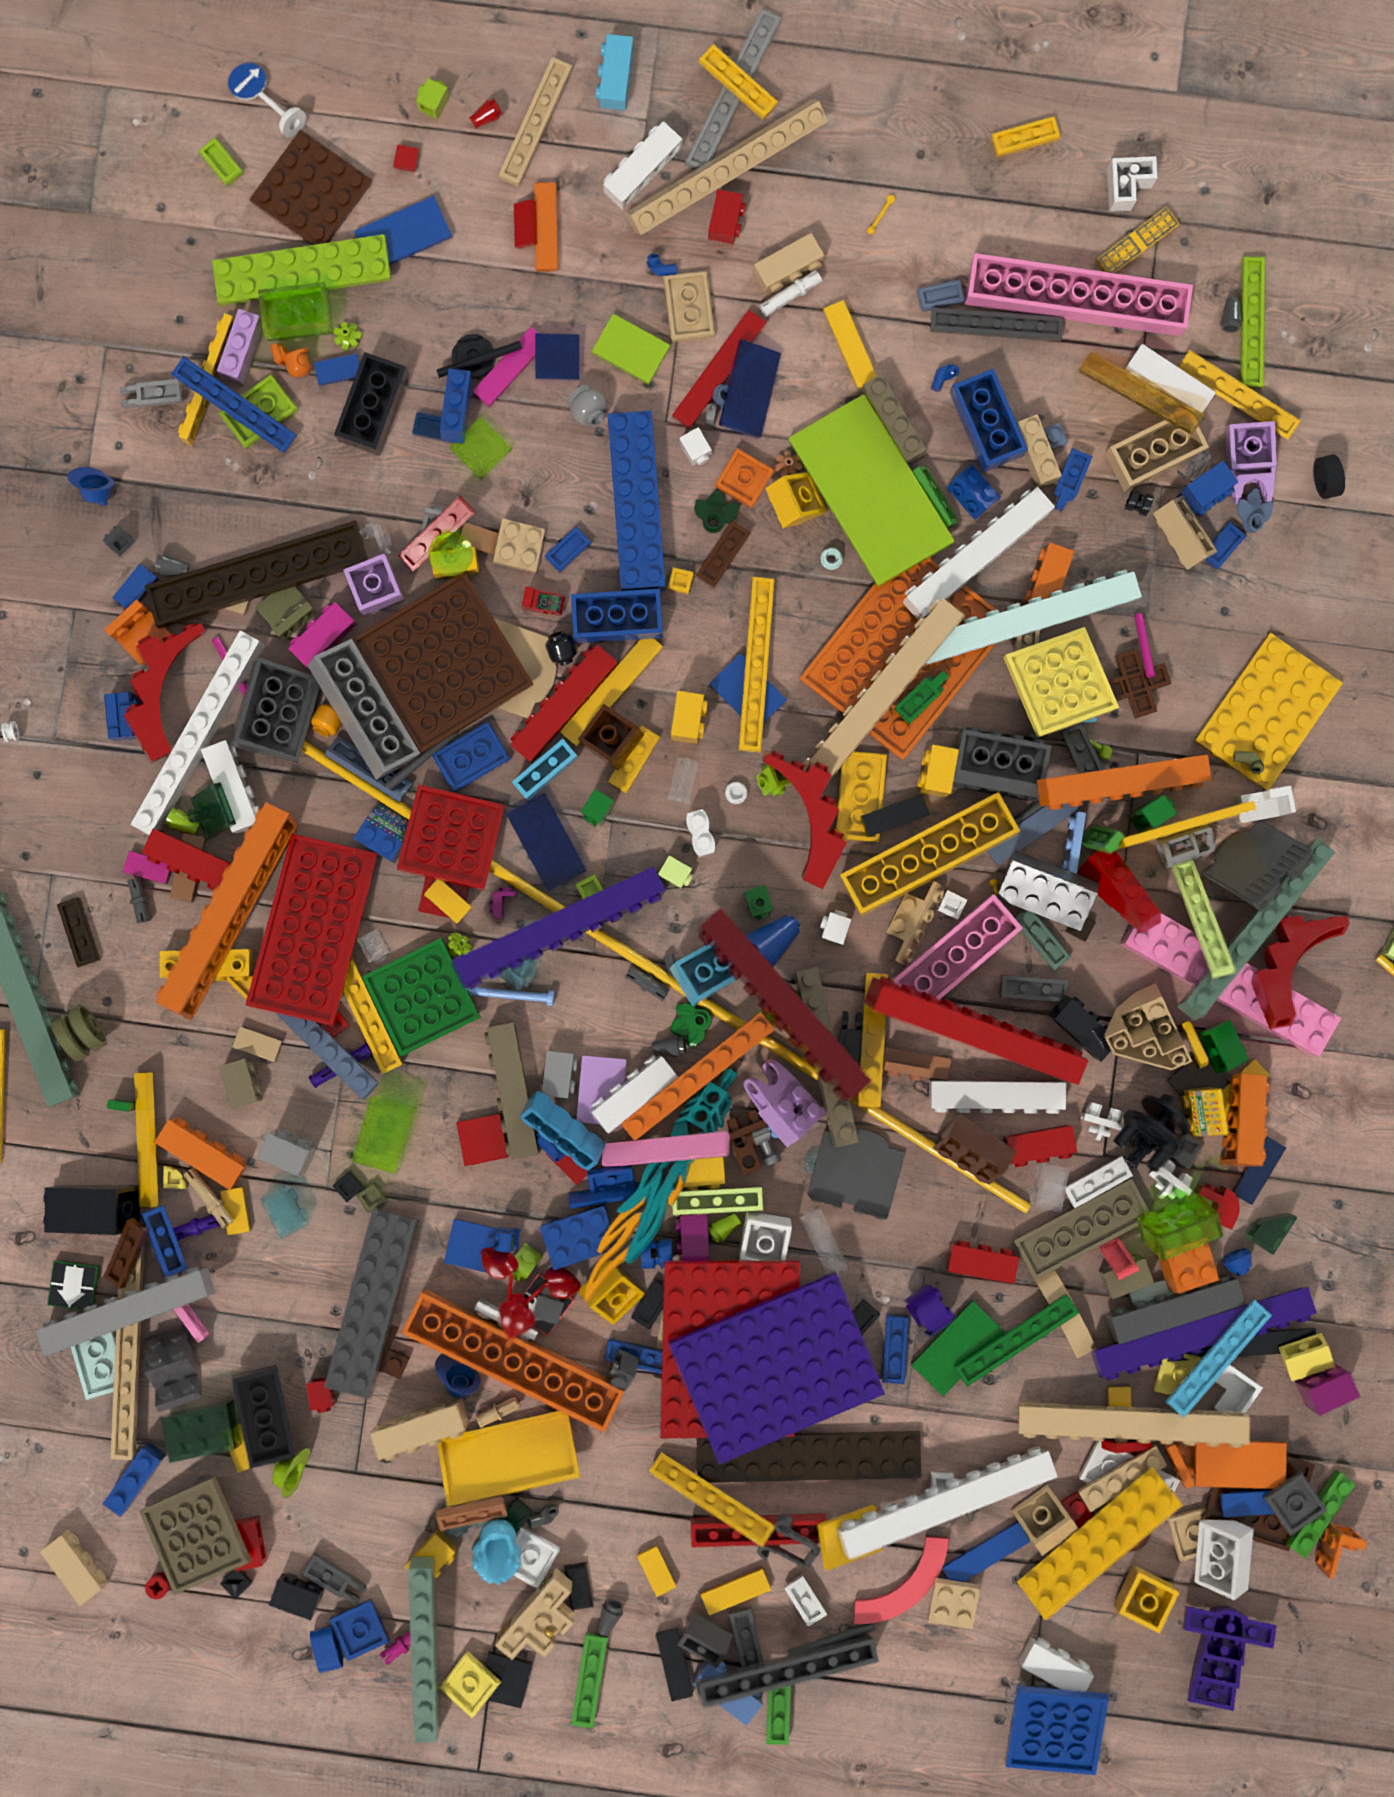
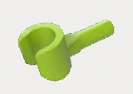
[1090,739,1112,760]

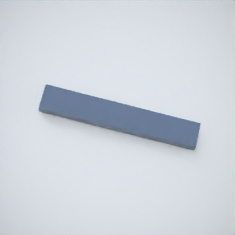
[987,800,1090,866]

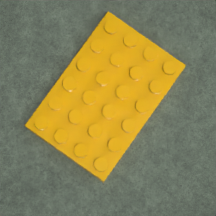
[1194,633,1343,791]

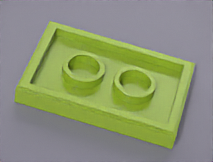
[592,314,670,385]
[219,374,299,449]

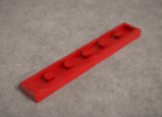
[672,310,766,429]

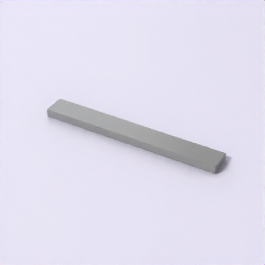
[685,8,782,170]

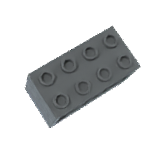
[952,727,1052,802]

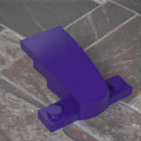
[1182,1606,1277,1711]

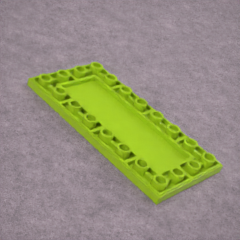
[788,394,955,587]

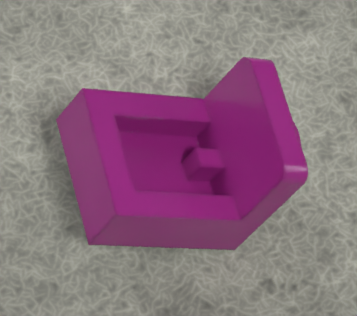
[489,887,517,919]

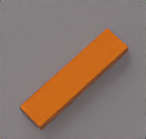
[534,182,558,272]

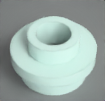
[820,548,843,570]

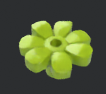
[334,322,362,351]
[448,932,473,956]

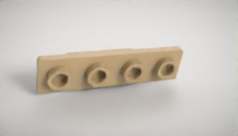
[886,881,945,967]

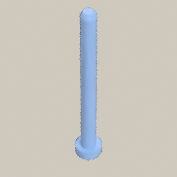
[467,987,555,1006]

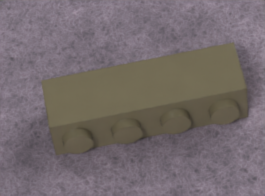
[861,374,926,465]

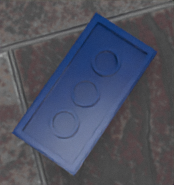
[354,196,452,265]

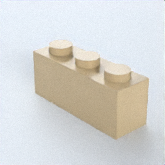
[753,233,824,294]
[1017,414,1062,489]
[1153,495,1217,570]
[40,1530,108,1606]

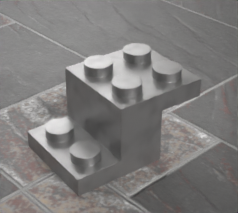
[144,1326,202,1412]

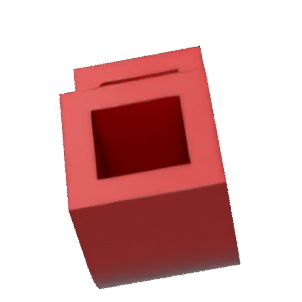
[1194,1183,1240,1230]

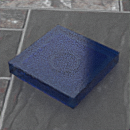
[535,333,579,381]

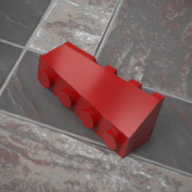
[1077,851,1161,934]

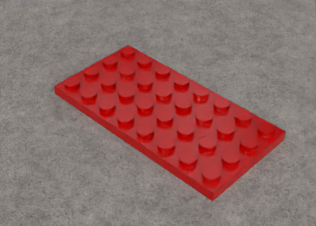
[245,834,379,1026]

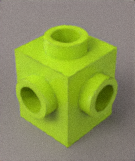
[755,765,792,797]

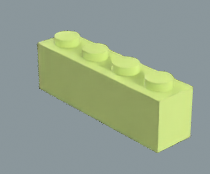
[673,1186,763,1215]

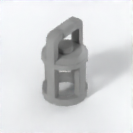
[1155,825,1215,869]

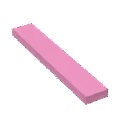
[602,1131,730,1167]

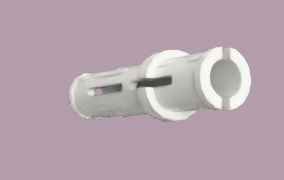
[759,270,822,317]

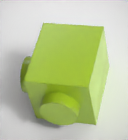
[416,78,450,120]

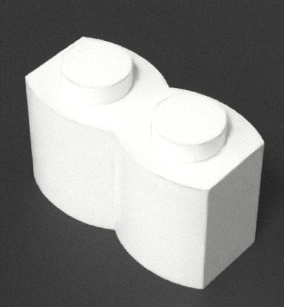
[686,809,715,858]

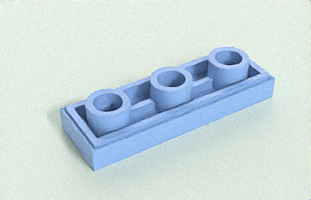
[1061,812,1086,874]

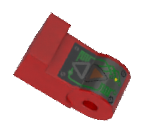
[522,586,566,616]

